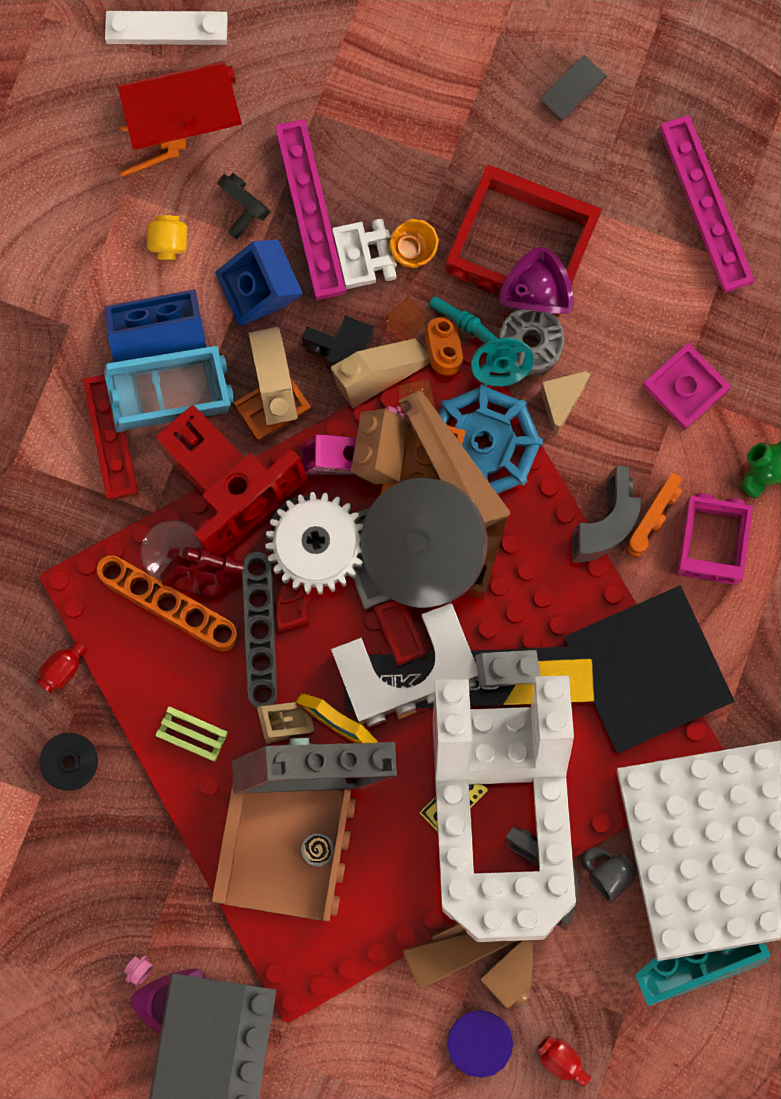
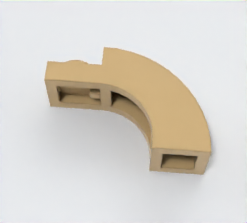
[248,327,298,425]

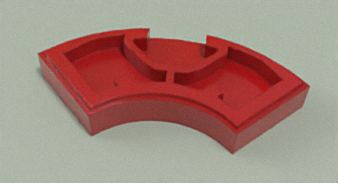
[275,579,324,633]

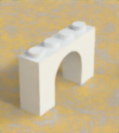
[331,603,478,727]

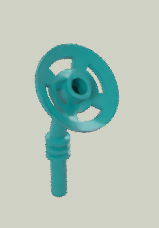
[429,296,534,386]

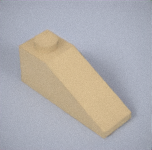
[331,338,430,409]

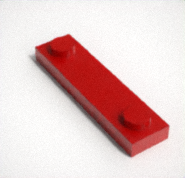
[82,374,139,501]

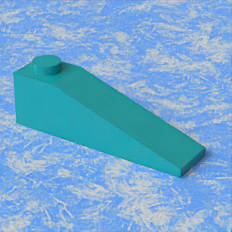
[635,943,771,1006]

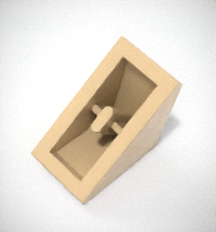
[540,371,591,435]
[257,702,315,745]

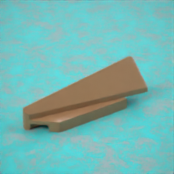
[398,391,510,527]
[402,922,514,989]

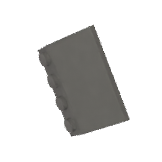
[149,973,276,1099]

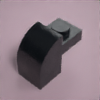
[302,315,374,370]

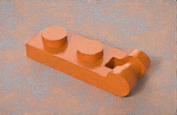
[627,472,683,558]

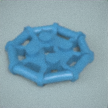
[438,384,543,494]

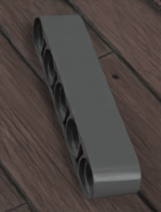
[242,552,278,710]

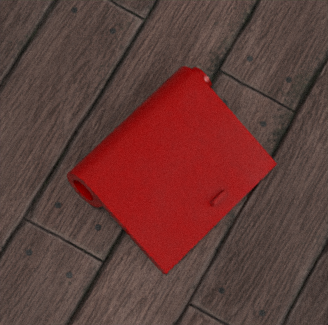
[117,61,242,150]

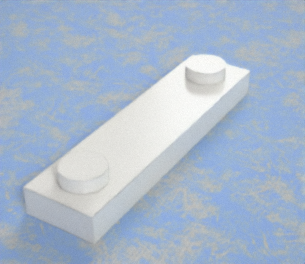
[105,11,228,45]

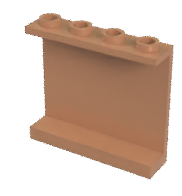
[212,784,356,922]

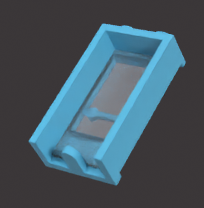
[104,346,234,433]

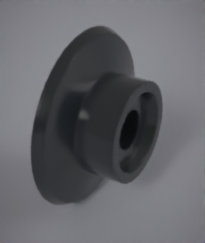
[40,733,98,791]

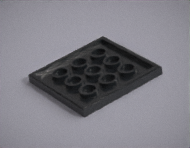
[564,585,735,754]

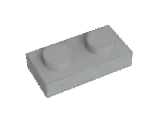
[475,650,540,687]

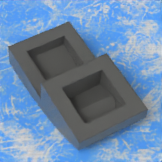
[541,55,607,120]

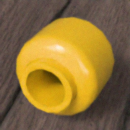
[147,215,187,260]

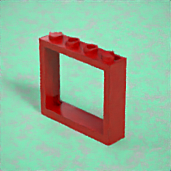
[445,164,602,317]

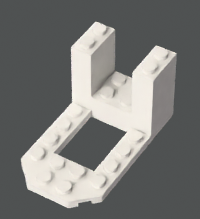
[432,676,576,942]

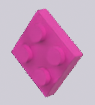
[642,342,731,430]

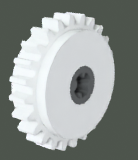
[265,492,363,595]

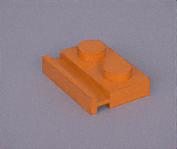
[234,377,311,443]

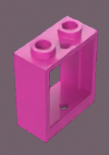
[676,493,753,585]

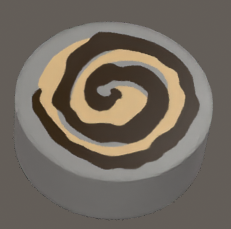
[301,833,334,867]

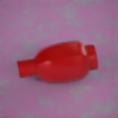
[36,640,87,694]
[536,1036,591,1087]

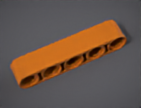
[97,555,238,652]

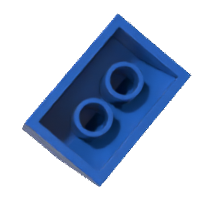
[104,289,207,362]

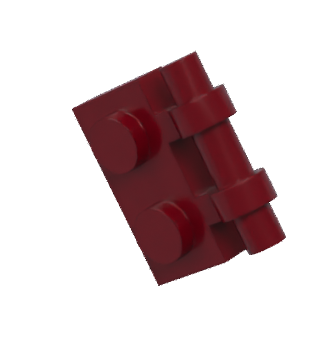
[160,546,244,599]

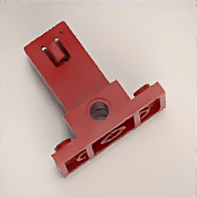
[156,405,309,555]

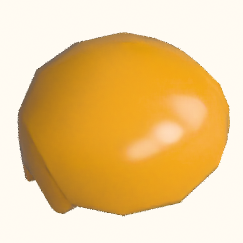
[389,219,439,268]

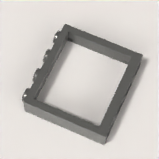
[232,742,397,794]

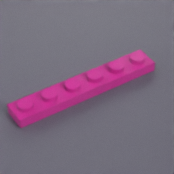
[659,115,755,294]
[275,119,346,301]

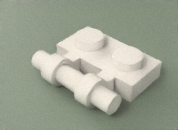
[332,219,397,289]

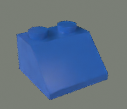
[215,240,303,326]

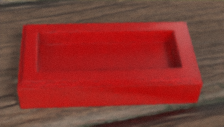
[373,599,427,667]

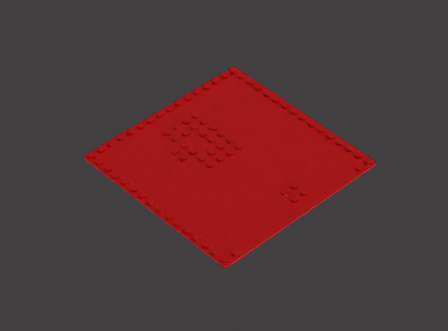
[40,338,724,1023]

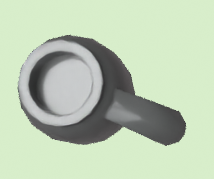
[581,848,638,902]

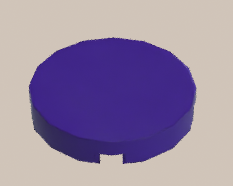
[447,1010,513,1078]

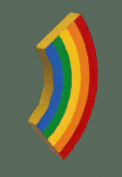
[295,694,378,743]

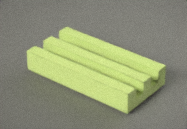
[155,706,228,762]

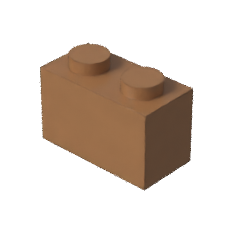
[351,409,409,485]

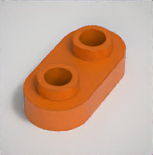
[425,317,463,375]

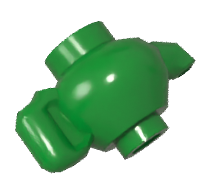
[740,441,781,499]

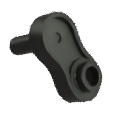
[217,172,271,239]

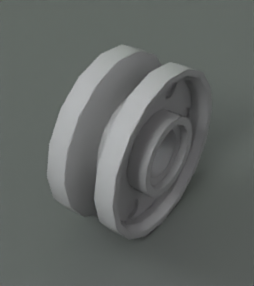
[499,309,565,376]

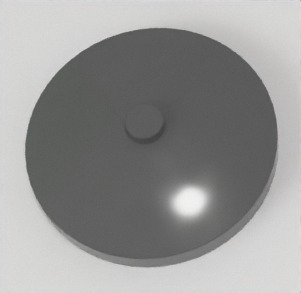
[361,478,488,608]

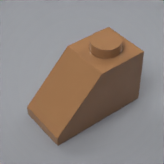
[479,940,533,1009]

